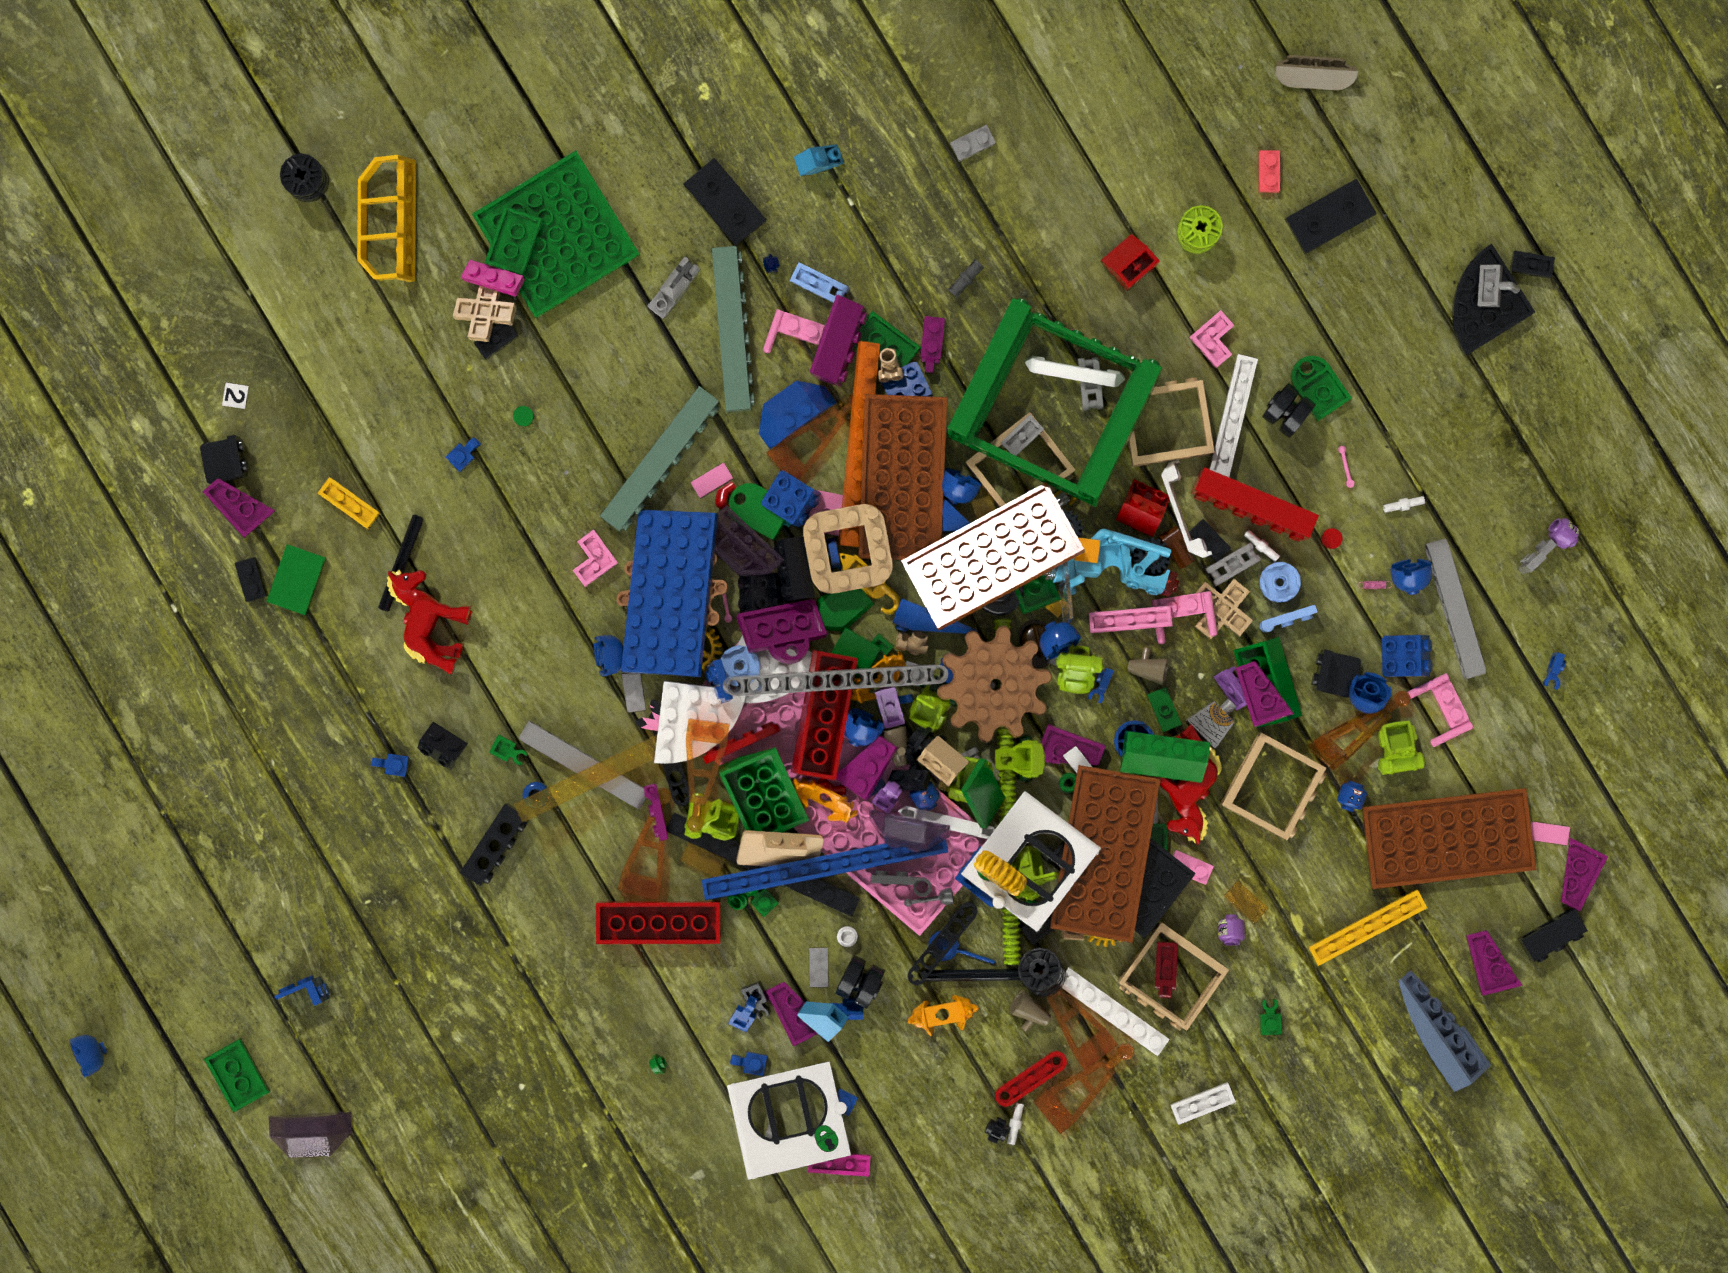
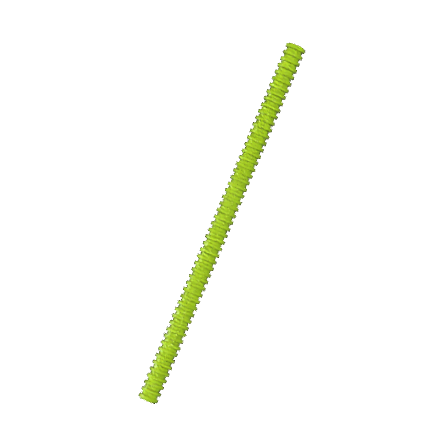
[993,619,1021,965]

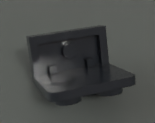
[200,435,249,484]
[738,572,787,613]
[1311,649,1361,698]

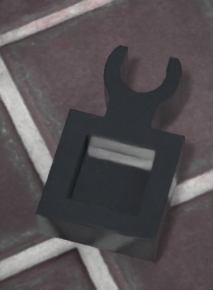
[741,981,771,1019]

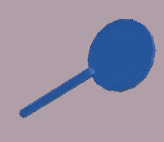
[928,931,995,964]

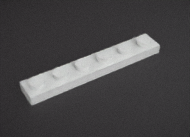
[1209,354,1258,477]
[1062,967,1170,1056]

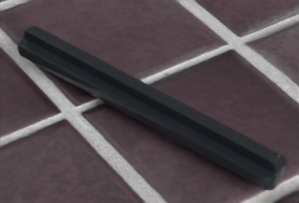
[378,515,423,612]
[920,969,1021,982]

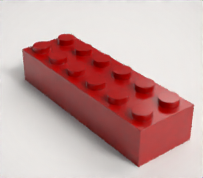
[1191,467,1319,542]
[791,650,858,780]
[596,901,721,944]

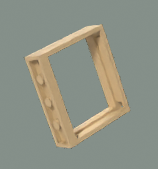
[1120,377,1215,467]
[965,412,1075,508]
[1220,732,1327,840]
[1117,921,1229,1031]

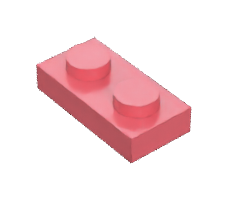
[1258,150,1280,193]

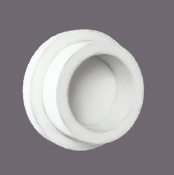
[837,926,858,947]

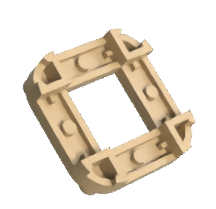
[803,504,893,594]

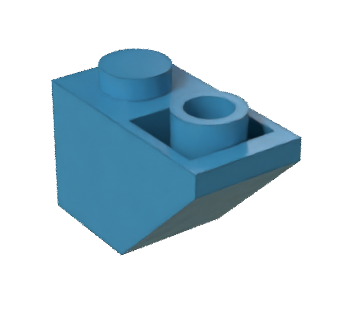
[794,144,844,176]
[797,1001,849,1042]

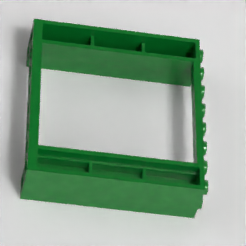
[948,298,1162,507]

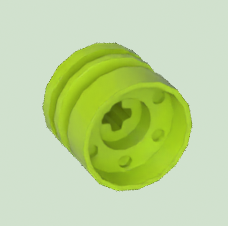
[1176,205,1223,254]

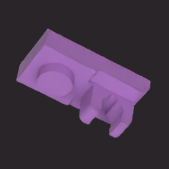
[1214,666,1247,711]
[875,686,905,729]

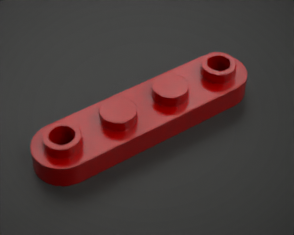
[703,721,781,764]
[995,1050,1067,1107]

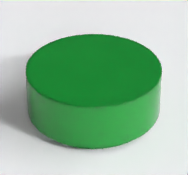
[513,406,534,427]

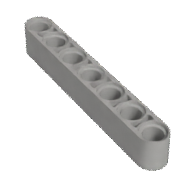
[1425,538,1486,680]
[518,720,647,809]

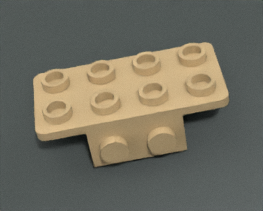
[736,830,824,867]

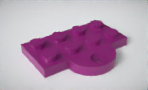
[736,599,827,664]

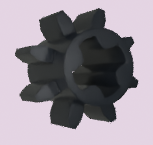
[984,1117,1010,1144]

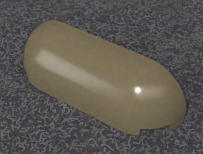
[1276,55,1358,90]

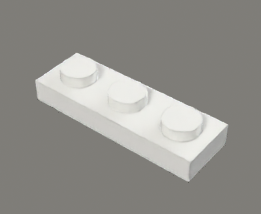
[1170,1082,1236,1125]

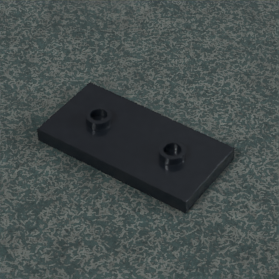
[683,158,767,246]
[1285,179,1377,254]

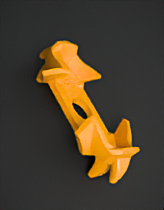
[851,651,907,704]
[793,777,859,823]
[908,995,979,1036]

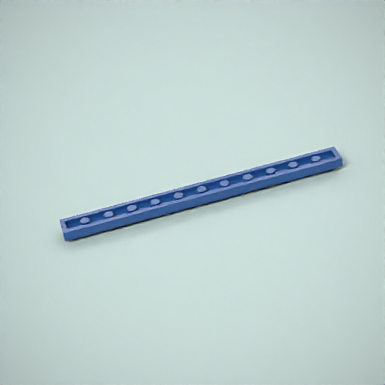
[701,832,948,900]

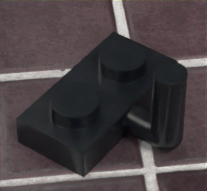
[888,748,932,791]

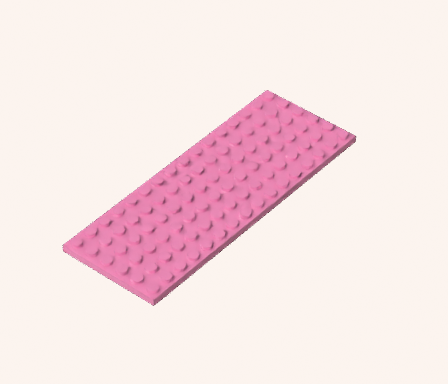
[702,642,987,936]

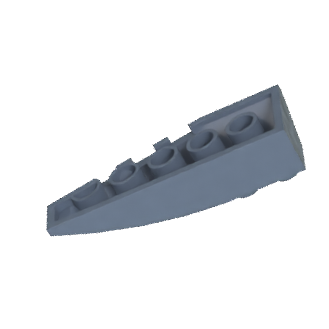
[1398,971,1491,1092]

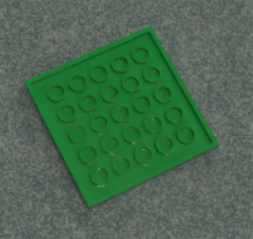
[472,151,640,319]

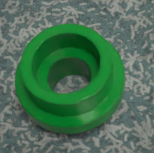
[1059,773,1076,793]
[728,893,748,910]
[649,1054,667,1074]

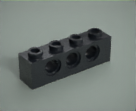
[460,803,528,886]

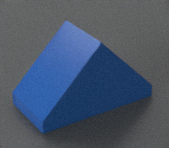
[942,500,970,533]

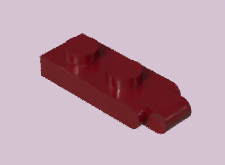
[1155,941,1178,998]

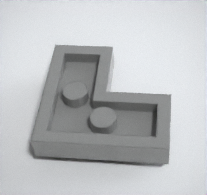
[1517,539,1557,574]

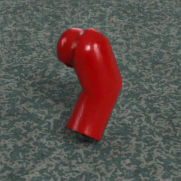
[715,481,736,511]
[817,778,846,797]

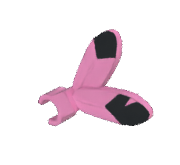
[635,700,661,731]

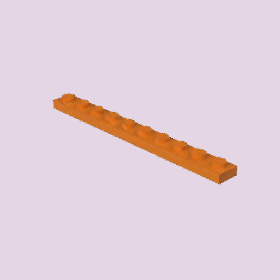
[838,341,880,547]

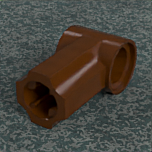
[1158,526,1195,569]

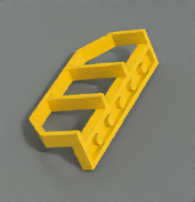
[357,155,416,282]

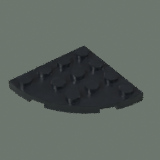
[1452,244,1535,356]

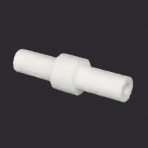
[1383,496,1425,513]
[1244,530,1280,562]
[1007,1103,1024,1145]

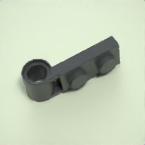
[871,870,932,897]

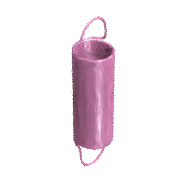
[1358,581,1392,589]

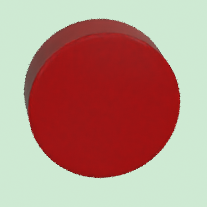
[1321,528,1343,549]

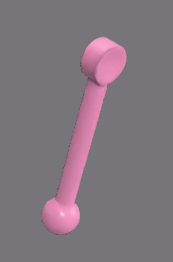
[1338,446,1354,488]
[722,593,733,623]

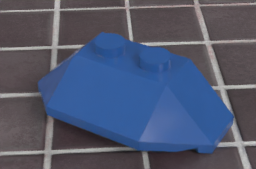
[759,381,837,450]

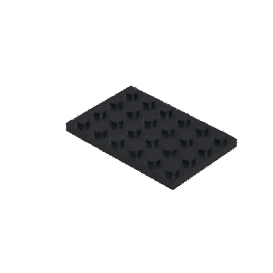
[1047,838,1196,939]

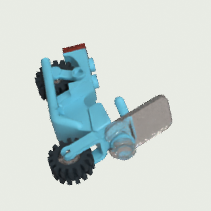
[1043,510,1179,624]

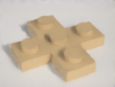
[453,286,517,342]
[1195,579,1253,640]

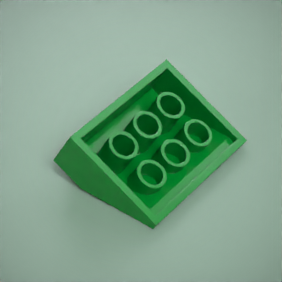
[718,747,809,833]

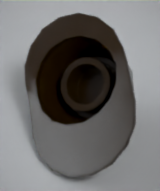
[1019,620,1049,668]

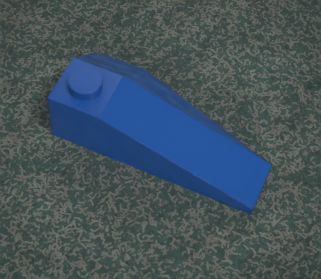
[892,599,978,634]

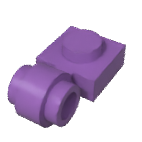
[871,781,902,814]

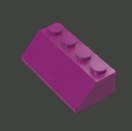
[810,294,868,387]

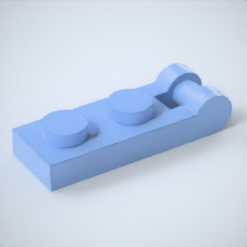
[790,262,850,303]
[1259,605,1317,633]

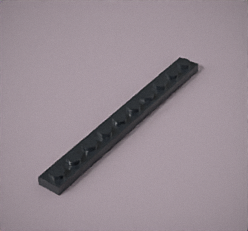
[666,812,860,917]

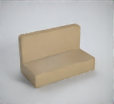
[917,736,969,787]

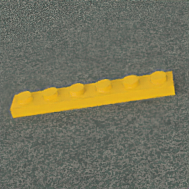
[1308,889,1427,966]

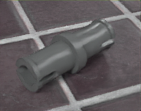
[948,259,984,298]

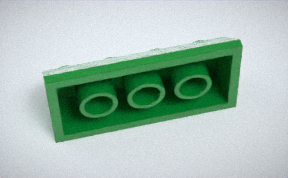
[1233,637,1302,729]
[1120,731,1210,783]

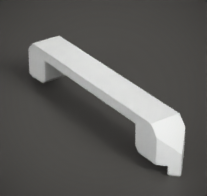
[1025,355,1125,387]
[1161,459,1212,558]
[898,806,995,839]

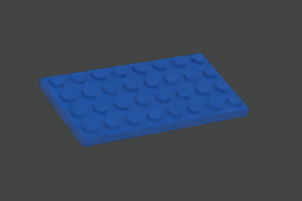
[621,510,718,677]

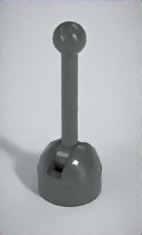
[904,888,954,907]

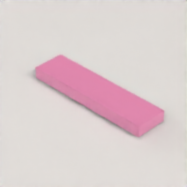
[1089,606,1173,633]

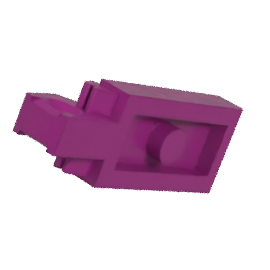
[920,316,945,374]
[644,784,668,841]

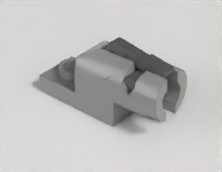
[647,256,700,320]

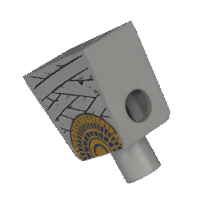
[1185,699,1237,749]

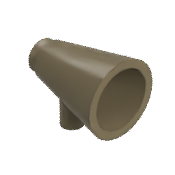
[1127,648,1168,686]
[881,726,908,767]
[1009,990,1051,1032]

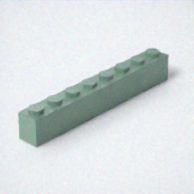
[712,246,755,413]
[600,386,720,532]

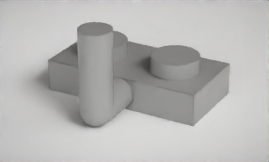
[1477,265,1520,307]

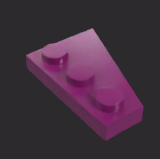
[202,478,275,538]
[1236,661,1294,727]
[1041,724,1106,765]
[836,736,899,800]
[1561,838,1608,912]
[1465,930,1523,996]
[766,982,818,1047]

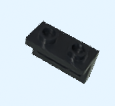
[417,722,468,769]

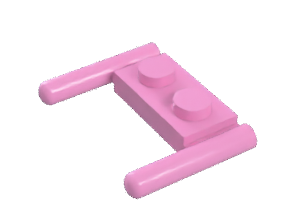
[763,309,825,353]
[1151,591,1217,644]
[1407,673,1473,747]

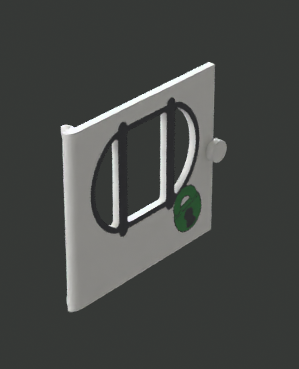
[961,791,1101,932]
[727,1062,851,1180]

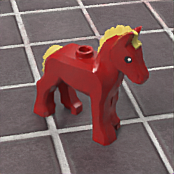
[387,570,473,675]
[1141,724,1222,845]

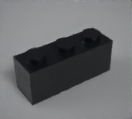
[774,536,815,602]
[1518,908,1588,963]

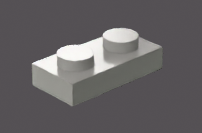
[950,125,996,162]
[1000,415,1044,456]

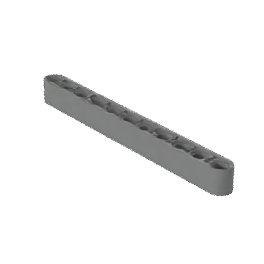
[723,664,948,696]

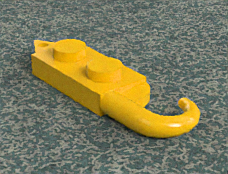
[838,553,901,615]

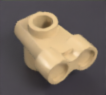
[878,348,903,383]
[896,631,928,656]

